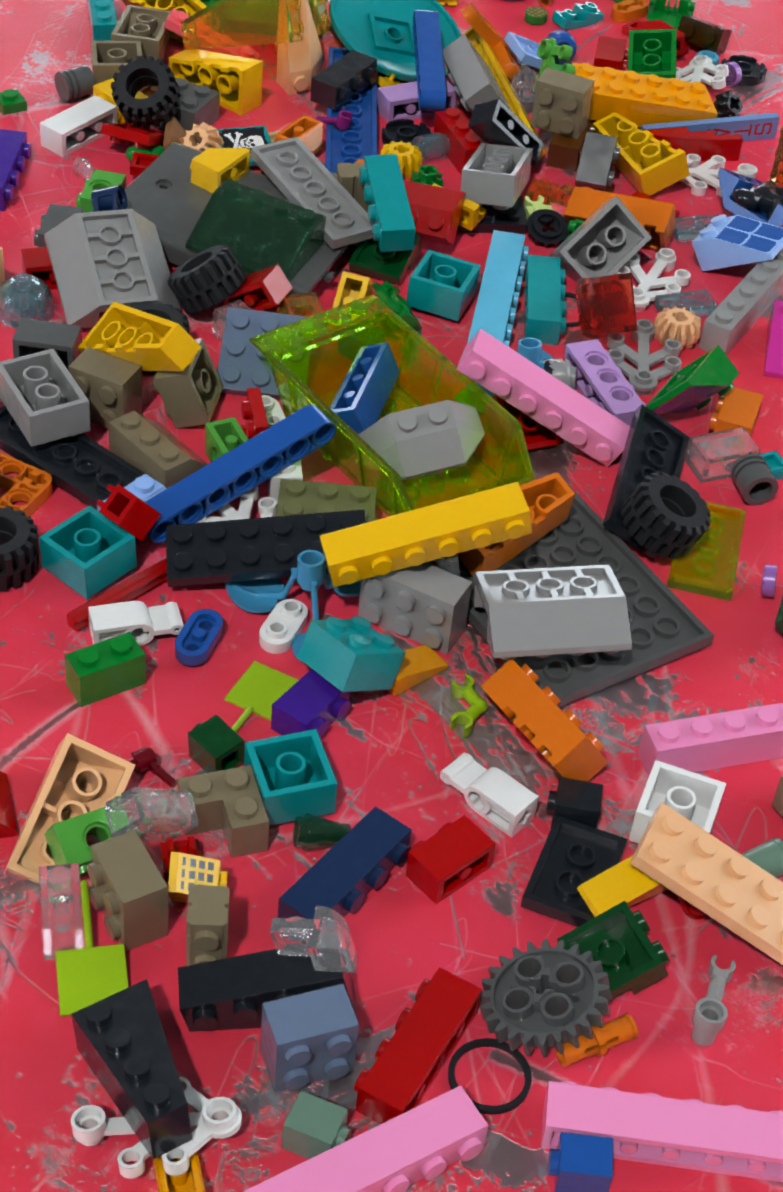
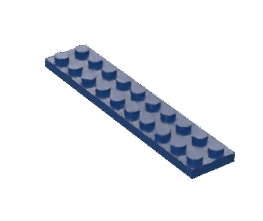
[325,47,377,174]

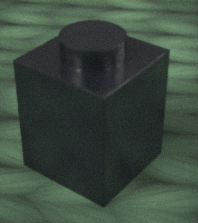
[546,777,603,828]

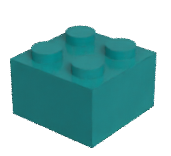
[406,249,481,321]
[39,506,137,599]
[298,616,406,692]
[244,729,338,826]

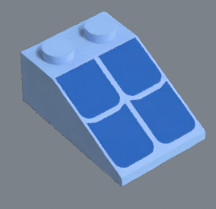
[692,214,783,272]

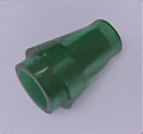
[293,813,350,851]

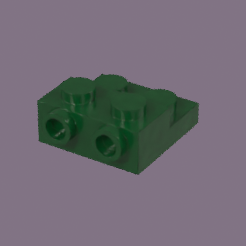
[348,234,421,285]
[557,901,670,999]

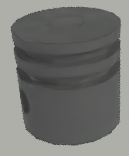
[55,65,96,102]
[730,453,779,505]

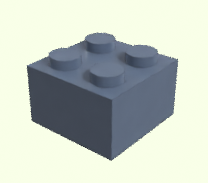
[260,984,359,1092]

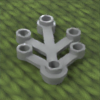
[606,319,682,396]

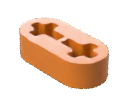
[611,0,649,23]

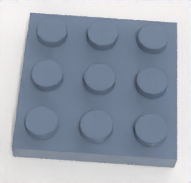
[217,307,316,403]

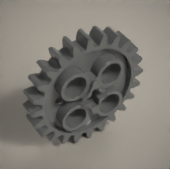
[480,939,612,1057]

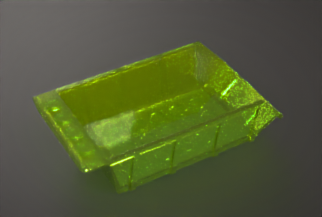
[250,294,535,517]

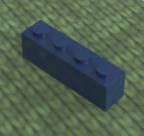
[277,806,412,943]

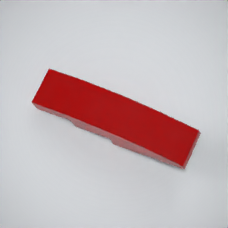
[642,127,743,161]

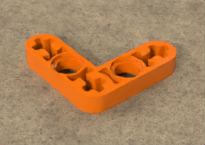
[461,3,523,81]
[0,452,53,516]

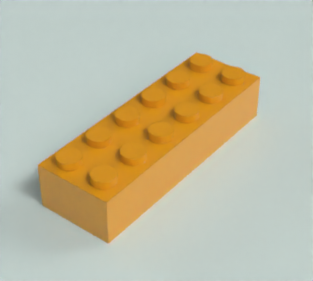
[571,63,718,128]

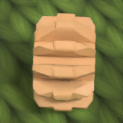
[180,122,224,152]
[654,306,702,351]

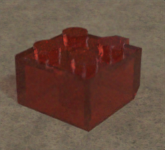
[576,273,637,335]

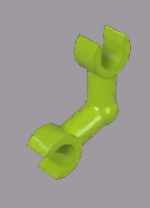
[450,674,488,738]

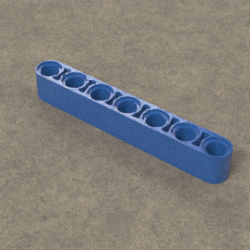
[412,10,446,111]
[145,404,336,543]

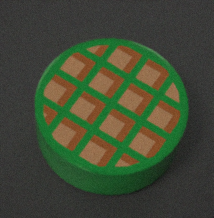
[524,7,548,25]

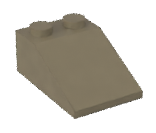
[111,5,171,61]

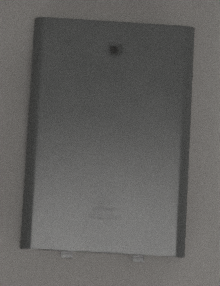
[125,142,359,314]

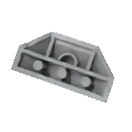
[356,400,485,480]

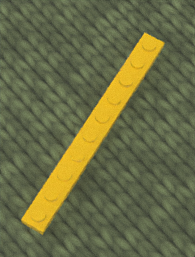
[464,26,547,160]

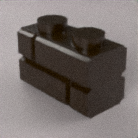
[677,15,732,53]

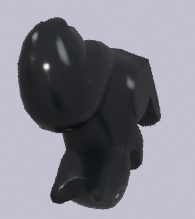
[733,180,783,220]

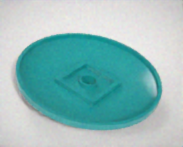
[329,0,461,82]

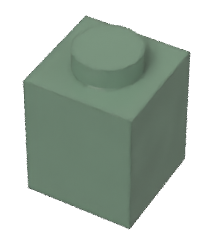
[281,1091,352,1159]

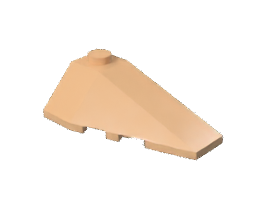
[276,0,323,95]
[5,733,135,885]

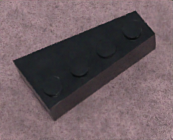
[178,936,358,1032]
[71,979,192,1159]

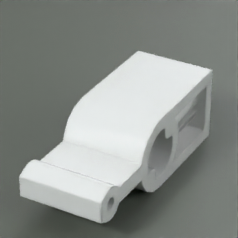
[88,601,184,646]
[440,752,539,838]

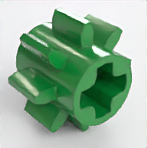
[411,165,443,187]

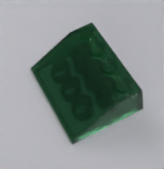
[185,179,326,283]

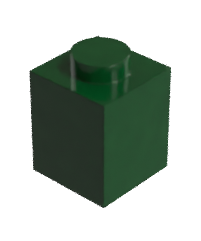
[188,715,245,773]

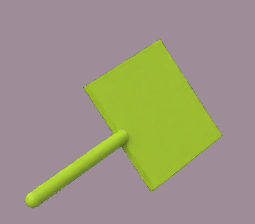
[224,661,299,733]
[55,880,128,1017]

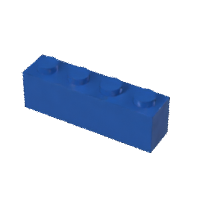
[327,342,400,444]

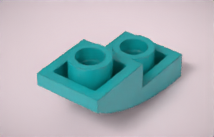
[552,2,604,29]

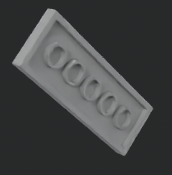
[250,137,374,249]

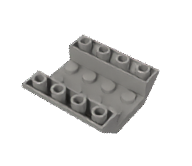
[44,209,181,328]
[470,564,632,660]

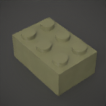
[276,479,377,523]

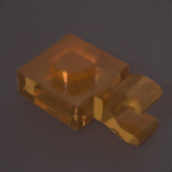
[526,179,574,207]

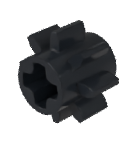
[713,90,743,118]

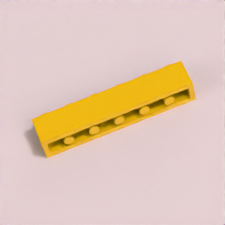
[320,482,532,587]

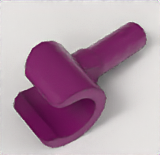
[316,110,353,130]

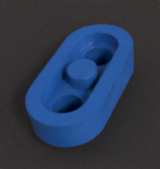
[175,609,223,666]

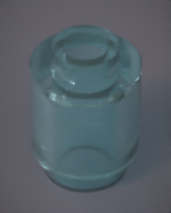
[411,132,450,162]

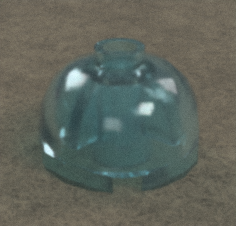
[0,273,54,328]

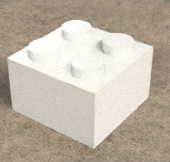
[629,760,726,844]

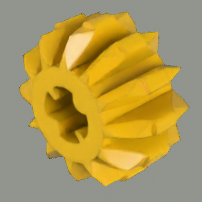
[380,141,423,180]

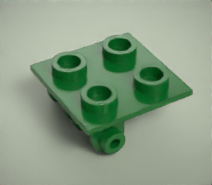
[646,0,695,29]

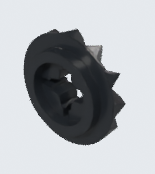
[526,209,568,247]

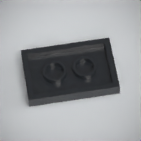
[520,815,628,927]

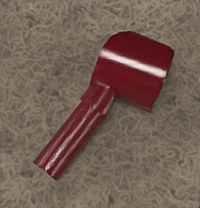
[130,747,177,788]

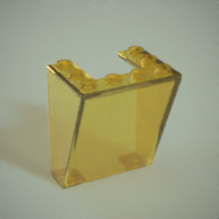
[181,0,331,50]

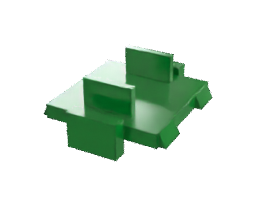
[372,280,422,331]

